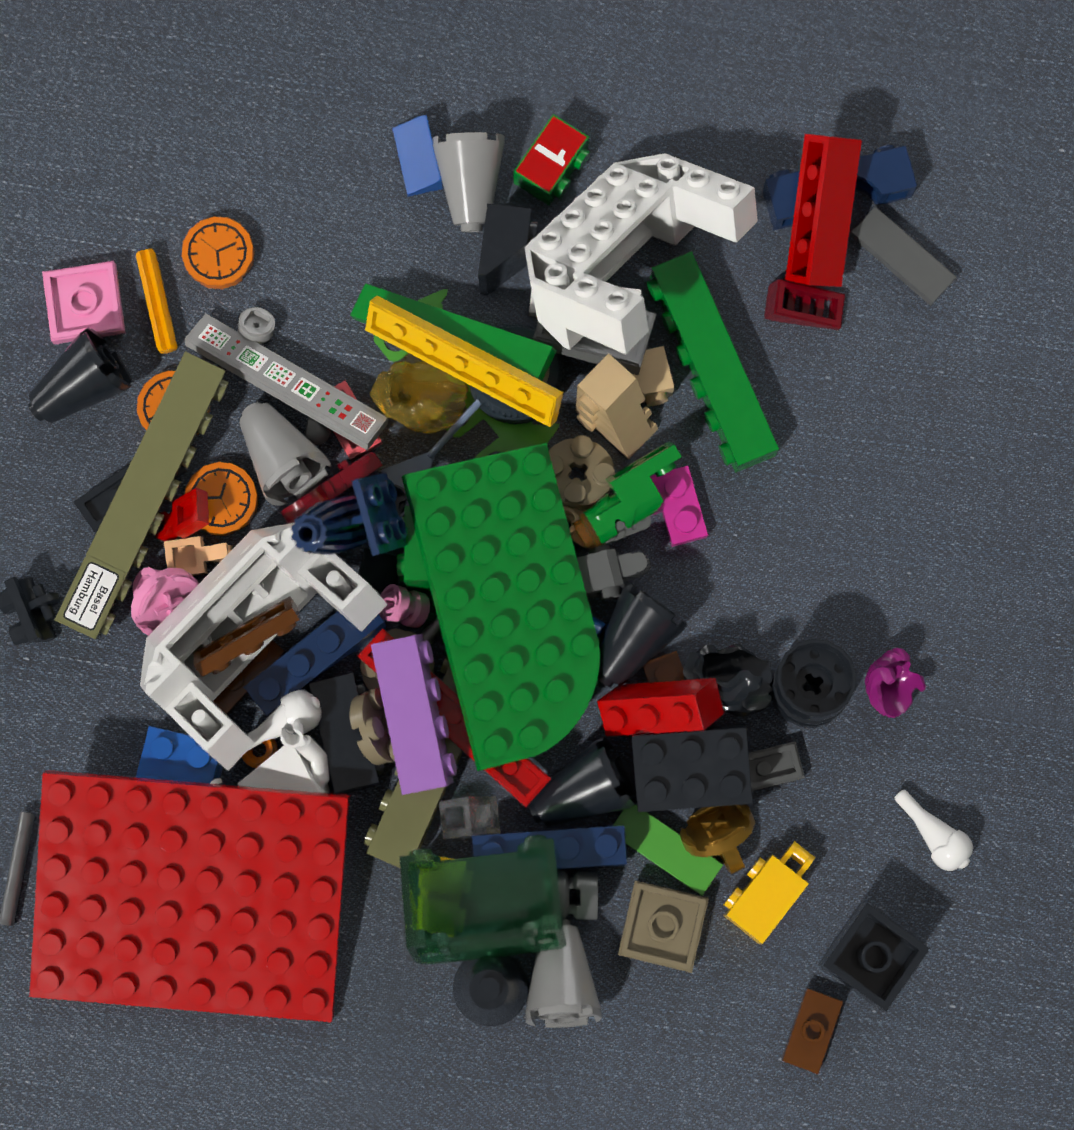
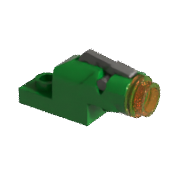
[572,441,682,549]

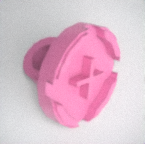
[131,567,199,636]

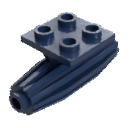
[291,472,407,556]

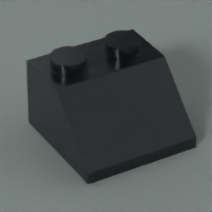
[478,203,538,295]

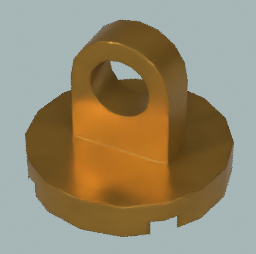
[680,804,755,874]

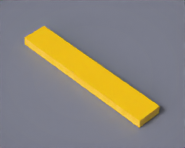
[365,296,563,427]

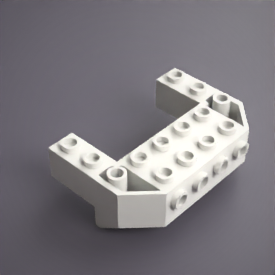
[524,153,758,354]
[140,523,388,771]

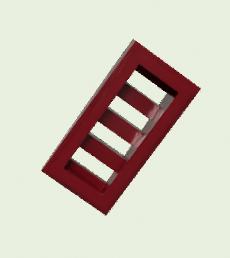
[764,279,845,330]

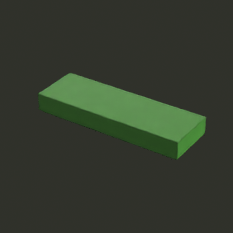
[613,805,723,896]

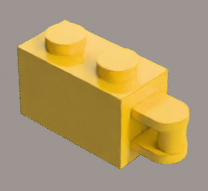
[723,841,816,944]

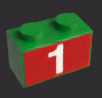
[513,114,591,206]

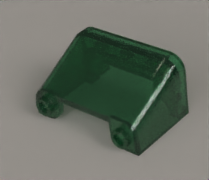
[399,835,567,965]

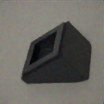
[358,548,398,592]

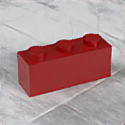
[597,678,724,736]

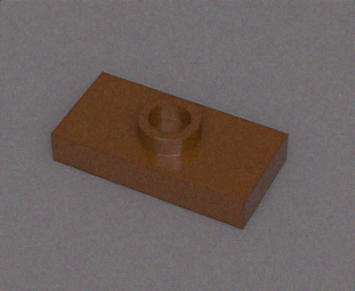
[781,988,843,1074]

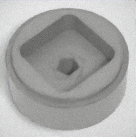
[238,307,275,344]

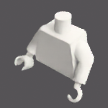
[210,720,330,793]

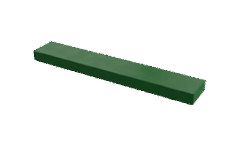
[350,283,556,381]

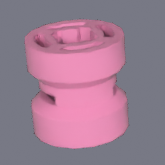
[379,584,430,628]

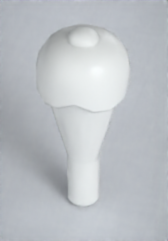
[247,690,321,750]
[895,790,973,871]

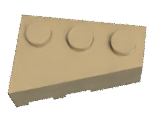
[576,353,658,460]

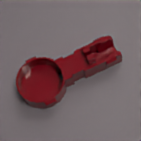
[280,452,383,524]

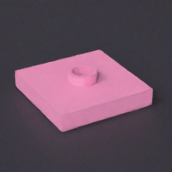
[42,261,125,344]

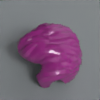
[865,647,926,718]

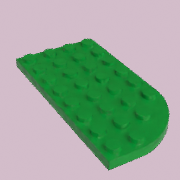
[402,443,600,771]

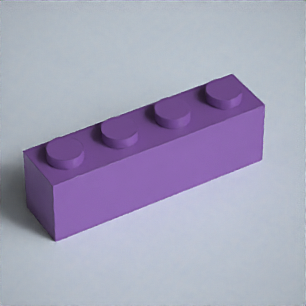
[371,634,457,795]

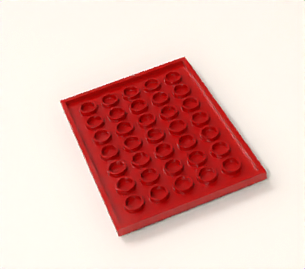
[29,770,350,1022]

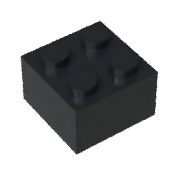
[818,903,930,1012]

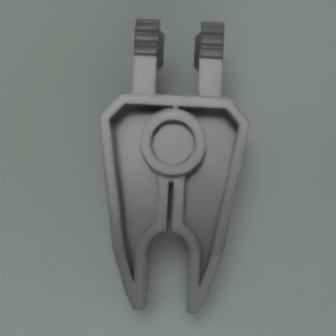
[577,545,652,601]

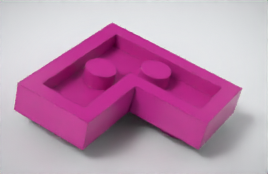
[650,466,708,547]

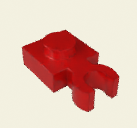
[156,487,209,541]

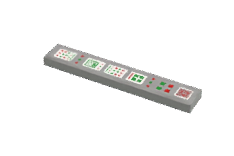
[185,313,388,451]

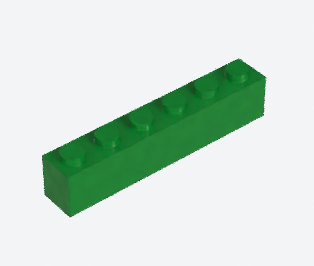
[647,252,779,473]

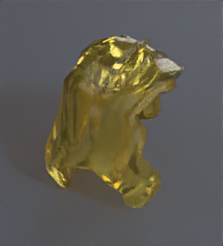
[370,361,468,433]

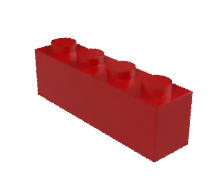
[785,133,862,287]

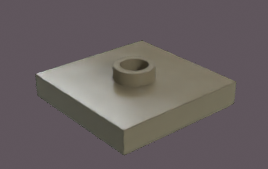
[618,881,709,973]

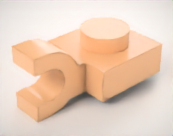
[164,536,232,576]

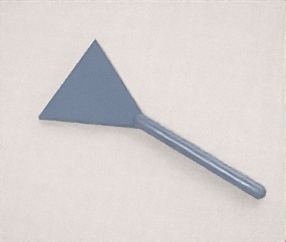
[380,399,481,488]

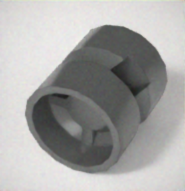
[544,870,598,920]

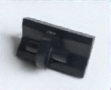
[0,577,60,645]

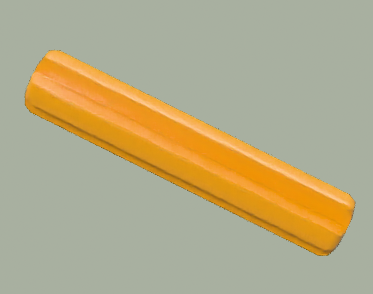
[136,249,177,354]

